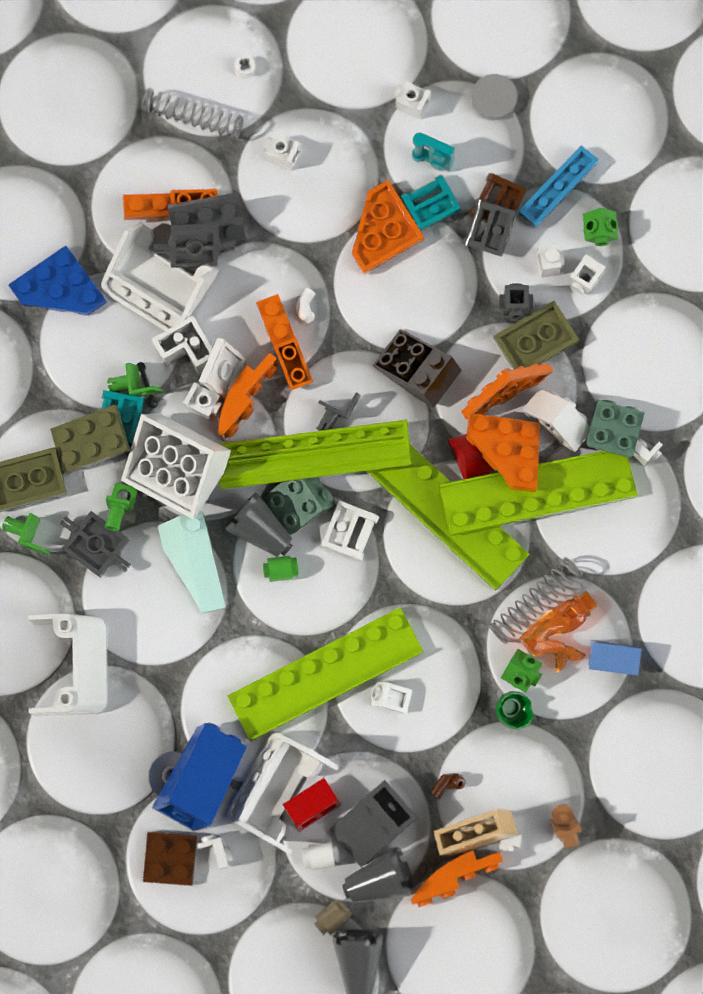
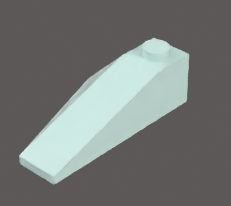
[158,511,226,613]

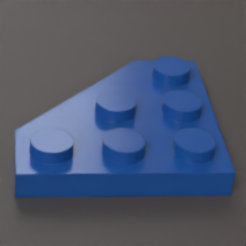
[8,245,107,316]

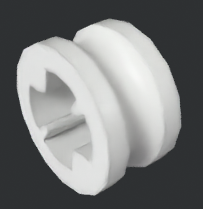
[235,55,255,79]

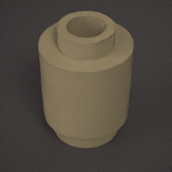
[314,899,352,936]

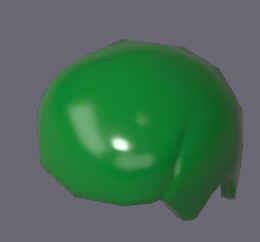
[496,691,534,730]

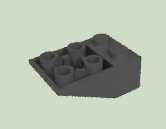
[329,780,418,868]

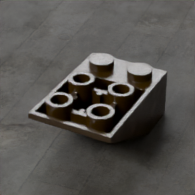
[372,329,462,408]

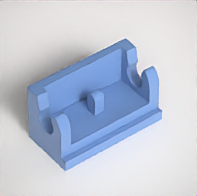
[588,641,641,675]

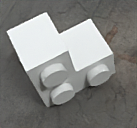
[152,316,213,374]
[522,389,590,452]

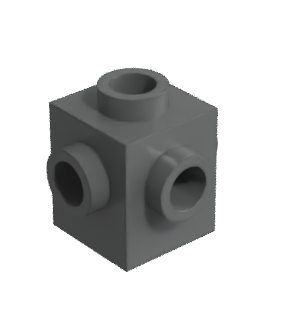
[499,283,533,319]

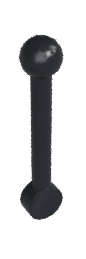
[137,362,158,408]

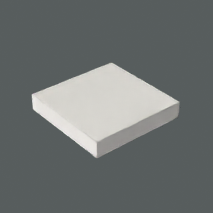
[199,338,246,400]

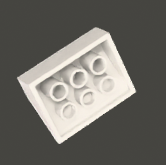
[121,414,231,519]

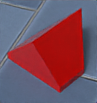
[448,434,492,479]

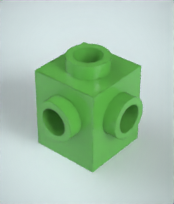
[583,208,618,246]
[501,648,543,693]

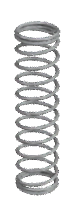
[141,88,244,140]
[489,557,582,644]

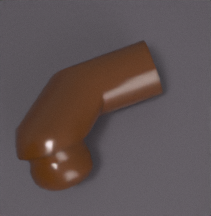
[429,773,466,799]

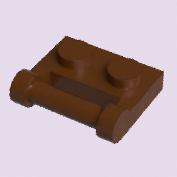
[468,173,527,223]

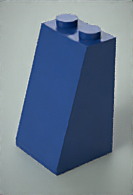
[152,723,247,831]

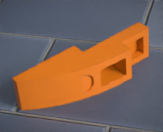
[122,189,218,222]
[256,294,313,390]
[218,353,278,441]
[411,851,503,907]

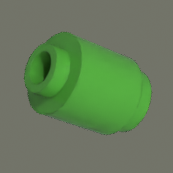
[263,556,298,582]

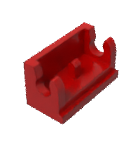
[282,778,341,832]

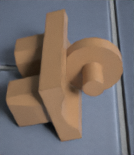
[549,804,582,848]

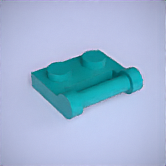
[412,133,455,172]
[400,175,461,231]
[101,390,145,445]

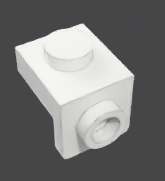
[197,834,233,869]

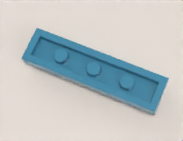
[518,145,599,229]

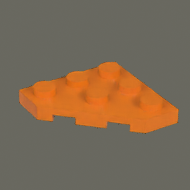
[352,180,424,275]
[461,363,553,419]
[466,413,540,492]

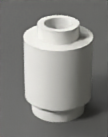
[303,842,340,870]

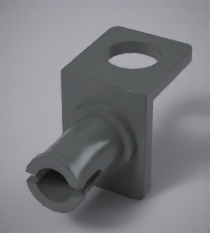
[316,392,361,431]

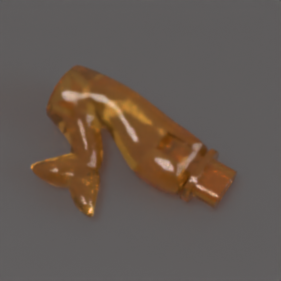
[519,591,598,672]

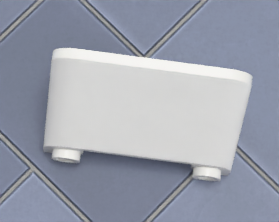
[102,222,219,331]

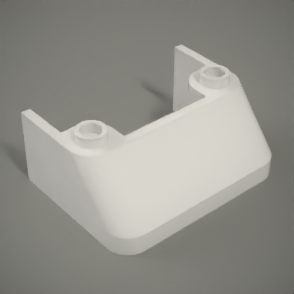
[28,614,108,716]
[228,733,339,854]

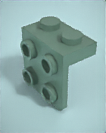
[586,400,645,458]
[265,477,336,535]

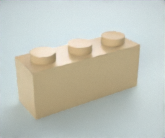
[434,809,517,856]

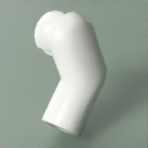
[295,288,316,324]

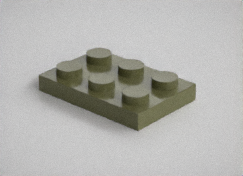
[493,301,579,370]
[50,405,130,474]
[0,447,68,512]

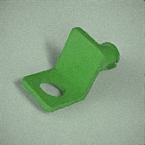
[107,363,163,397]
[104,483,138,532]
[2,513,51,556]

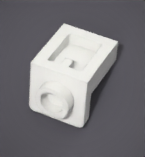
[633,438,663,466]
[371,682,412,714]

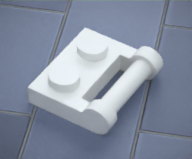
[321,500,379,562]

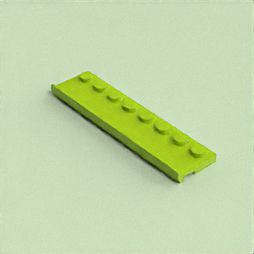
[218,419,411,489]
[366,444,530,591]
[439,451,638,536]
[227,607,424,742]

